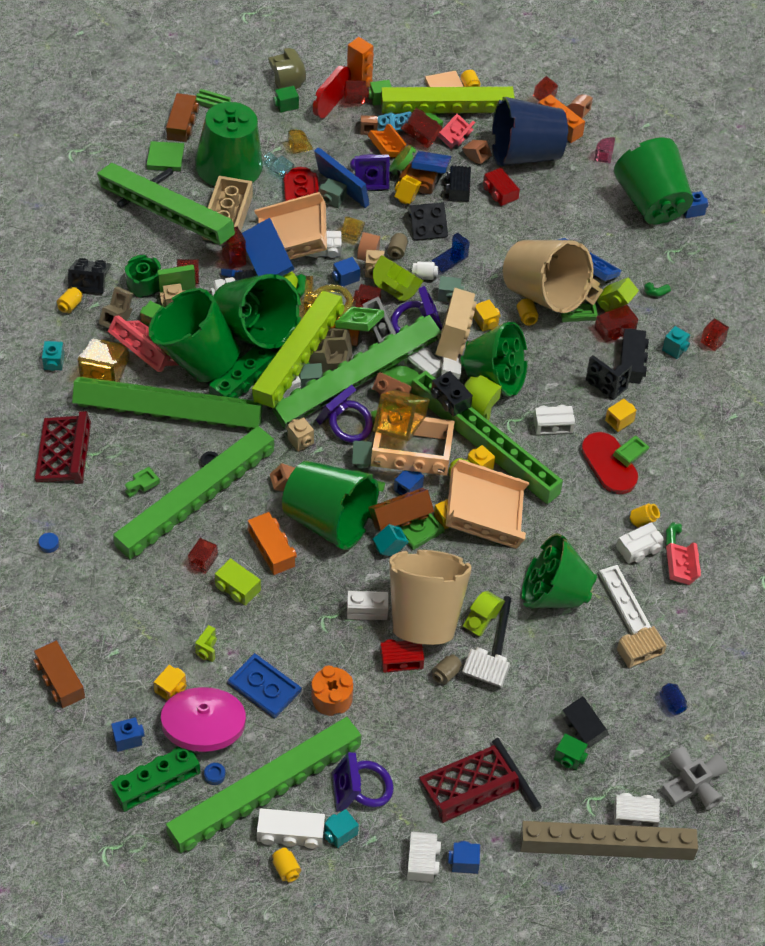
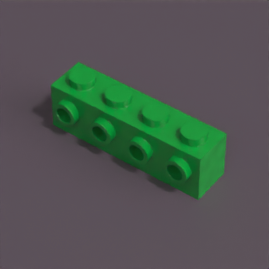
[209,346,276,398]
[111,746,201,812]

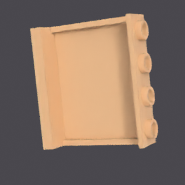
[254,192,327,260]
[445,459,529,549]

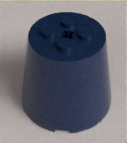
[492,97,568,166]

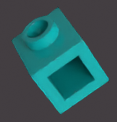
[662,326,690,359]
[42,341,65,371]
[373,524,409,556]
[324,809,359,848]

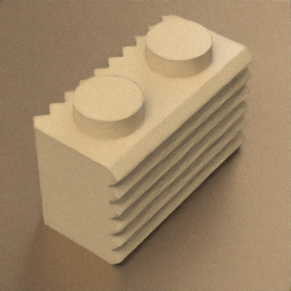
[617,626,667,668]

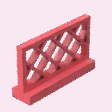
[107,316,178,372]

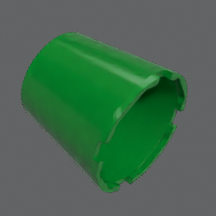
[195,102,263,186]
[613,137,693,225]
[213,274,301,349]
[149,288,239,382]
[282,461,379,550]

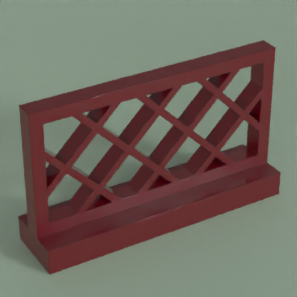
[35,411,91,484]
[419,745,519,823]

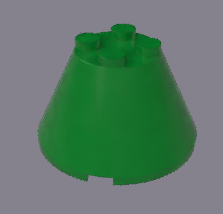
[460,322,528,396]
[521,533,597,609]

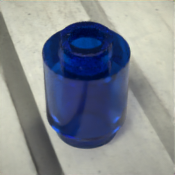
[660,683,688,715]

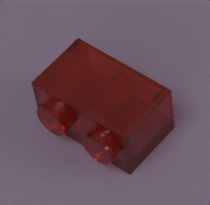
[401,107,443,148]
[221,226,246,269]
[594,305,639,343]

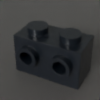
[431,371,473,417]
[563,696,609,748]

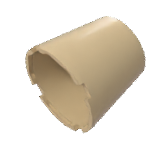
[503,240,593,313]
[389,550,472,645]

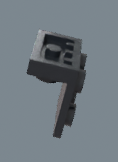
[408,202,448,240]
[68,258,111,294]
[586,355,632,400]

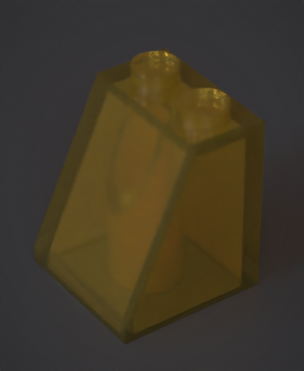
[78,338,130,382]
[373,389,430,441]

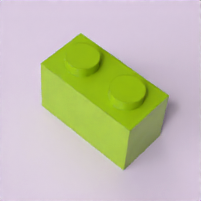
[597,277,639,312]
[214,558,261,606]

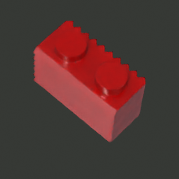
[483,167,520,206]
[380,639,424,673]

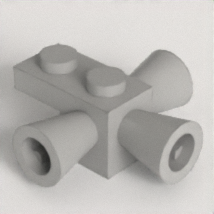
[662,747,728,810]

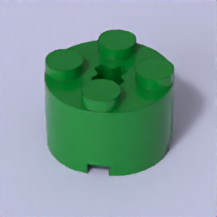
[125,255,161,298]

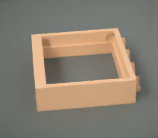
[371,411,455,476]

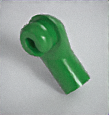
[296,274,309,298]
[644,282,671,297]
[666,522,682,546]

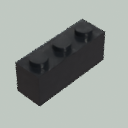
[620,328,649,384]

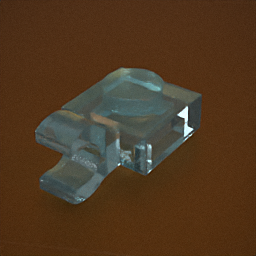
[264,152,294,178]

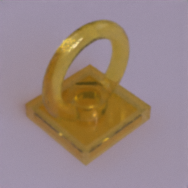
[304,276,353,318]

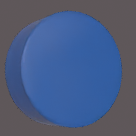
[39,533,59,553]
[204,763,226,785]

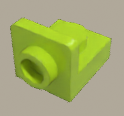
[195,625,217,662]

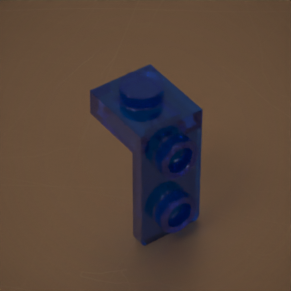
[431,233,470,273]

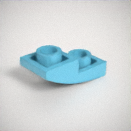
[378,111,413,132]

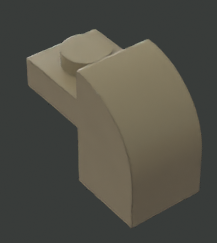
[98,287,133,328]

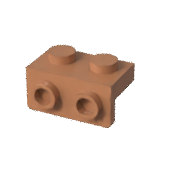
[372,372,415,405]

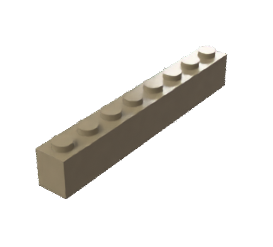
[520,821,698,860]

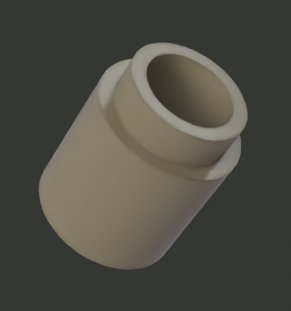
[387,233,408,259]
[432,654,462,684]

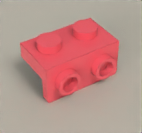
[437,114,475,149]
[666,543,701,585]

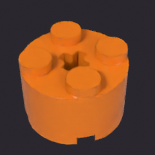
[311,665,353,716]

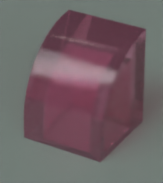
[594,137,615,163]

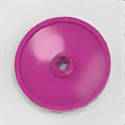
[161,687,246,752]

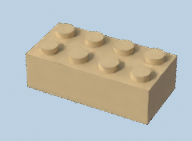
[202,176,253,245]
[435,288,477,361]

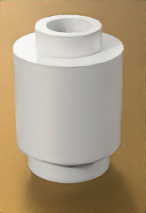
[412,261,438,280]

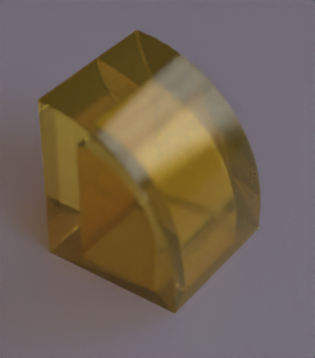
[288,129,313,154]
[341,216,365,241]

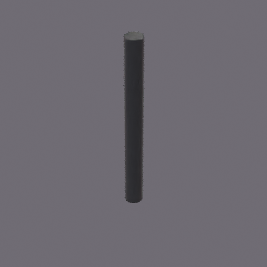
[117,168,173,208]
[493,596,512,657]
[492,738,542,811]

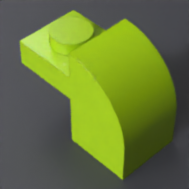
[463,591,505,636]

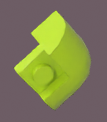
[373,255,423,301]
[464,375,502,421]

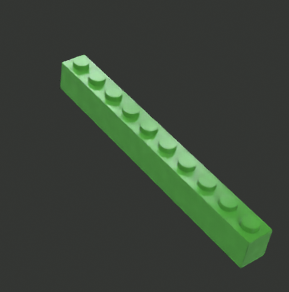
[97,163,235,245]
[273,315,442,429]
[411,370,563,505]
[72,377,263,430]
[113,426,274,559]
[166,717,361,853]

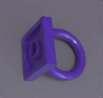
[350,154,390,190]
[391,286,442,333]
[315,384,373,443]
[332,752,394,811]

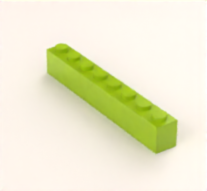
[381,86,515,114]
[252,291,344,408]

